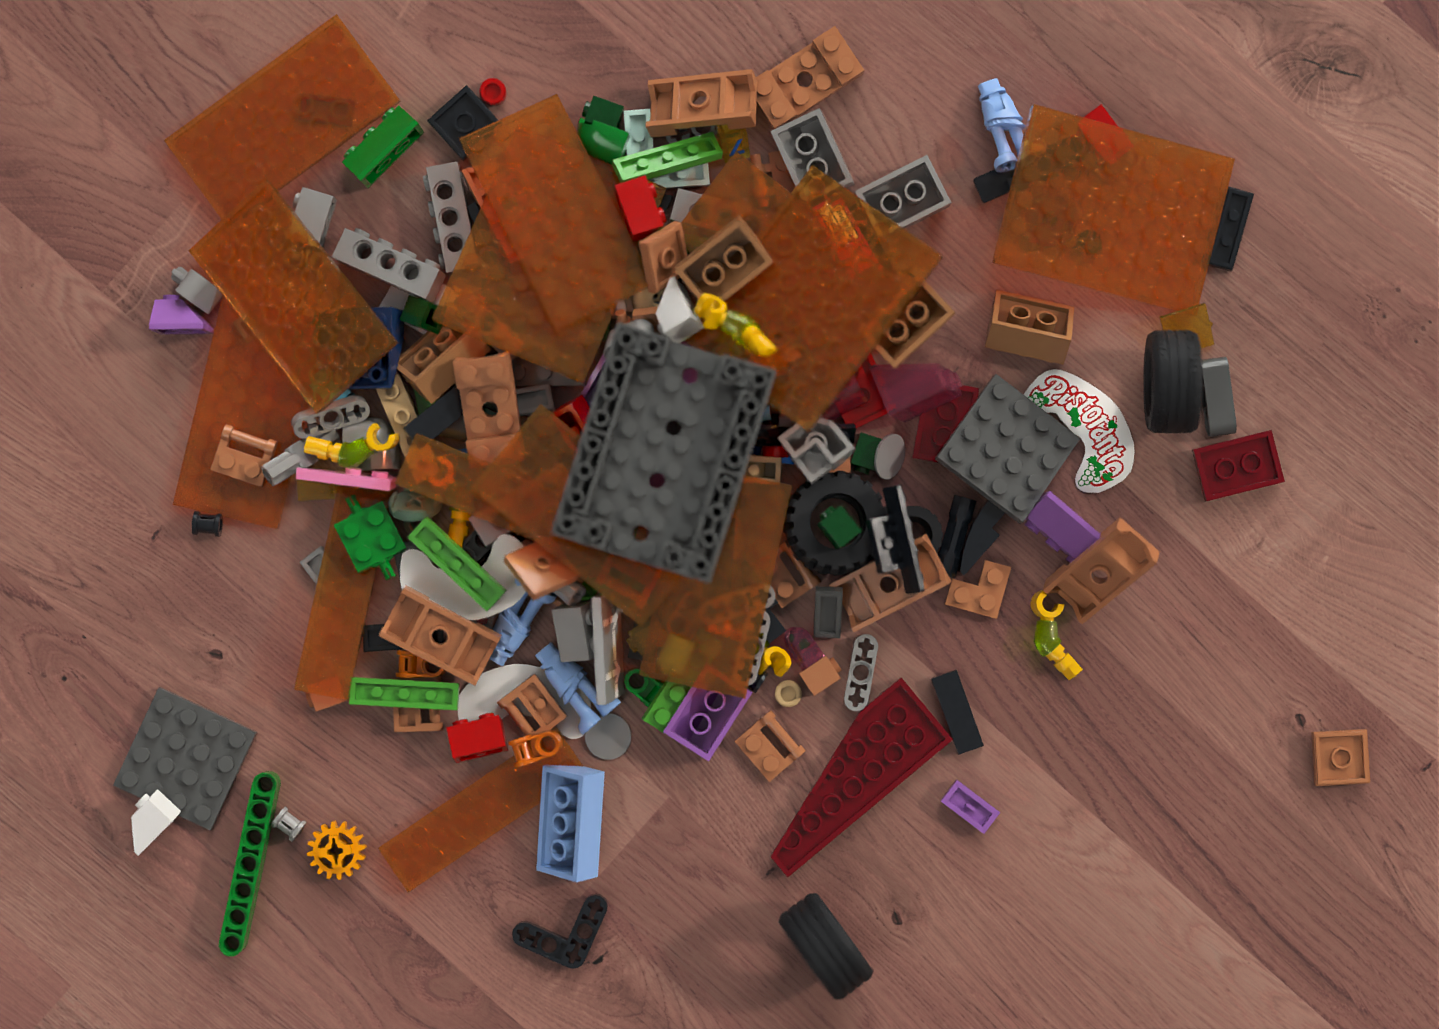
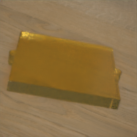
[1160,303,1215,349]

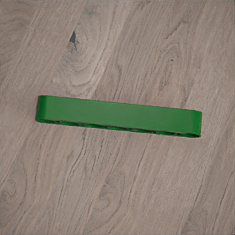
[219,771,281,956]

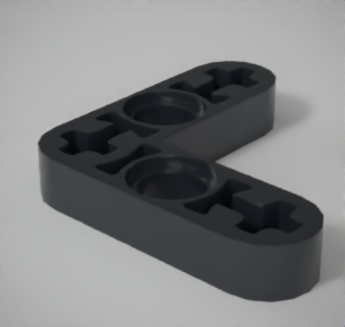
[512,893,608,969]

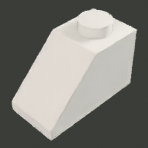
[656,276,704,343]
[131,789,181,856]

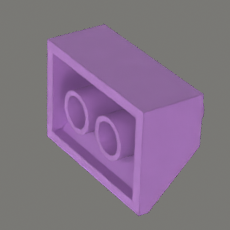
[1025,491,1101,564]
[663,663,752,761]

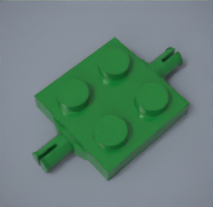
[334,494,407,581]

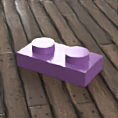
[940,779,1000,834]

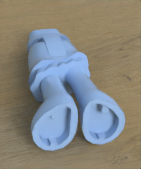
[978,78,1043,172]
[490,578,557,666]
[535,642,621,735]

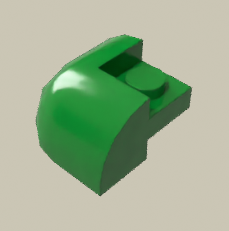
[576,118,630,165]

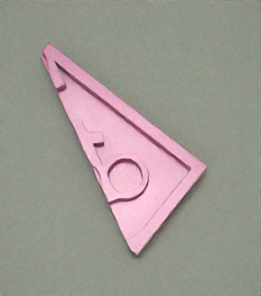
[296,467,400,491]

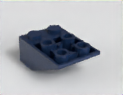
[341,307,404,389]

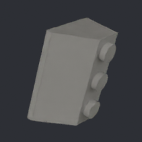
[771,108,855,205]

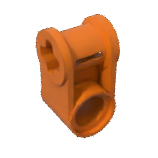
[395,650,446,678]
[508,730,563,768]

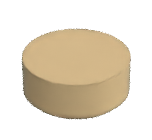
[775,680,802,707]

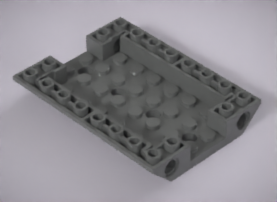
[551,322,777,583]

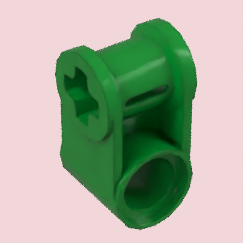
[625,667,664,707]

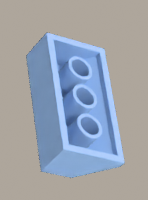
[536,765,605,883]

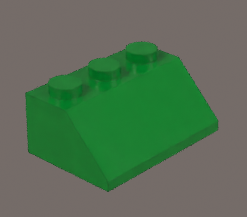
[342,106,425,188]

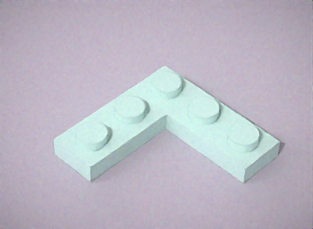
[624,109,710,190]

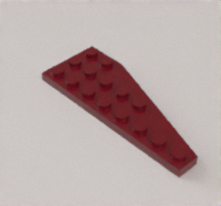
[770,677,953,878]

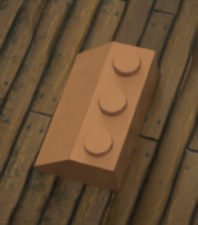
[675,215,774,301]
[859,275,956,369]
[985,290,1075,365]
[396,311,491,404]

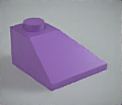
[149,295,214,334]

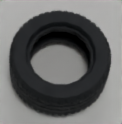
[1143,330,1202,433]
[778,893,873,1000]

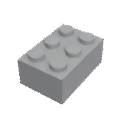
[853,155,952,242]

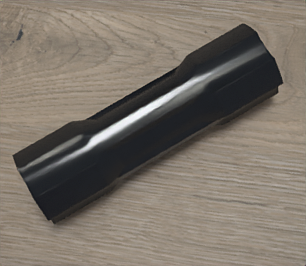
[938,495,977,579]

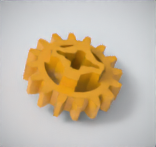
[307,820,367,880]

